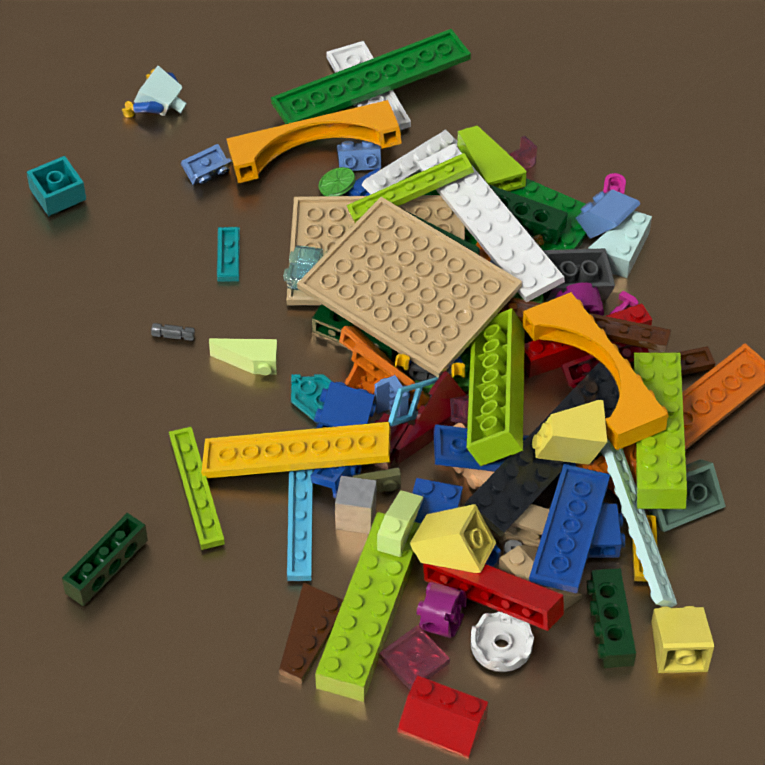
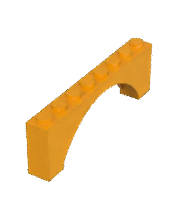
[226,100,402,183]
[523,292,669,450]

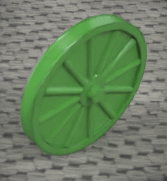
[319,167,356,196]

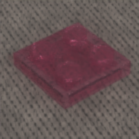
[379,625,450,690]

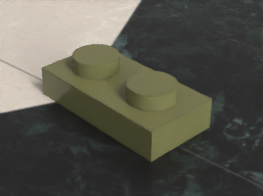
[353,467,401,493]

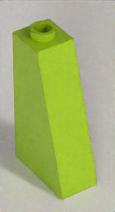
[457,126,527,191]

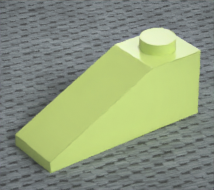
[209,338,278,375]
[377,490,423,557]

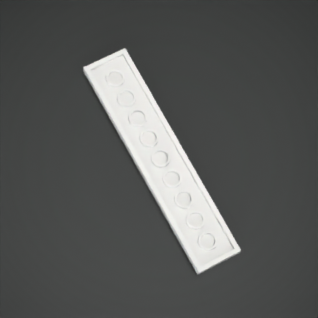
[417,144,565,302]

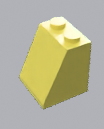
[532,400,607,465]
[410,504,496,573]
[652,606,714,673]

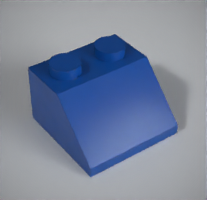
[412,478,463,523]

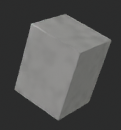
[335,476,377,534]

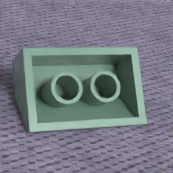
[648,459,726,532]

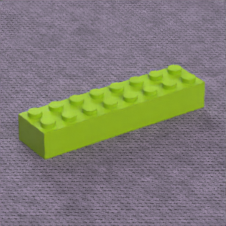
[467,308,525,466]
[634,353,687,509]
[315,512,421,702]

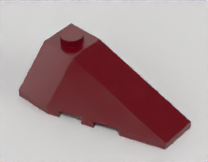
[395,371,468,464]

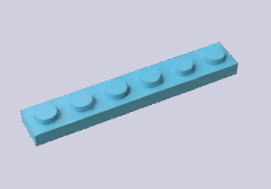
[287,469,313,581]

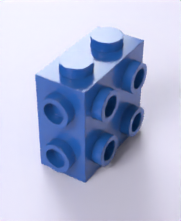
[314,381,376,428]
[588,503,625,558]

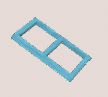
[388,377,439,427]

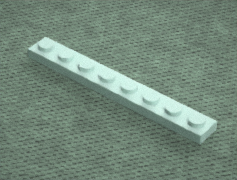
[601,438,677,608]

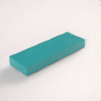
[217,227,240,282]

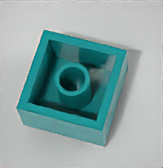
[26,156,87,216]

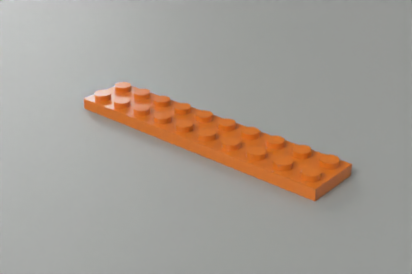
[590,343,765,496]

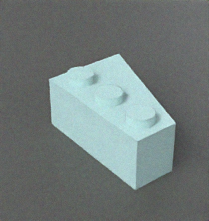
[588,211,652,278]

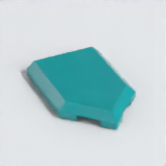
[291,374,333,423]

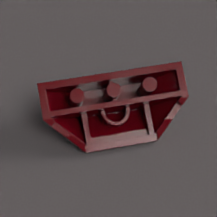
[561,343,649,389]

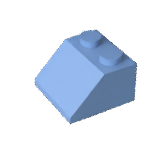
[576,189,640,239]

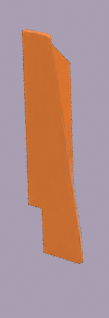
[339,326,430,409]

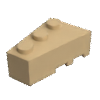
[487,504,550,548]

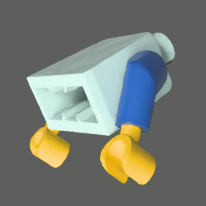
[122,66,187,118]

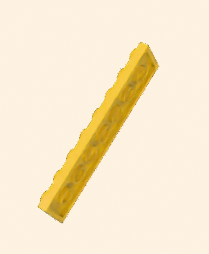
[201,422,391,478]

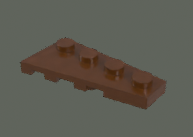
[279,583,343,684]

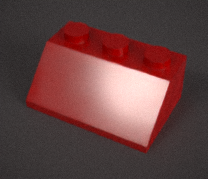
[397,675,488,759]

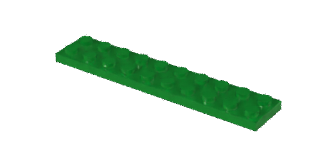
[271,29,471,124]

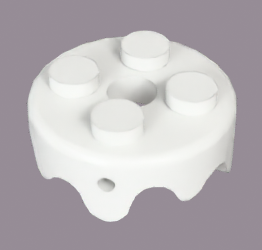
[471,611,534,672]

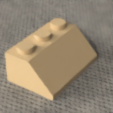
[499,545,582,610]

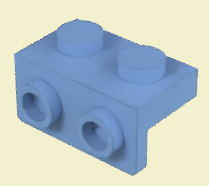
[337,140,381,171]
[181,144,232,185]
[375,375,410,422]

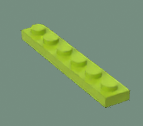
[346,153,474,223]
[169,427,225,550]

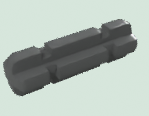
[151,323,195,341]

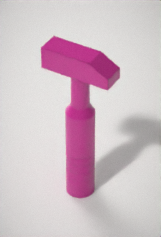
[610,291,639,314]

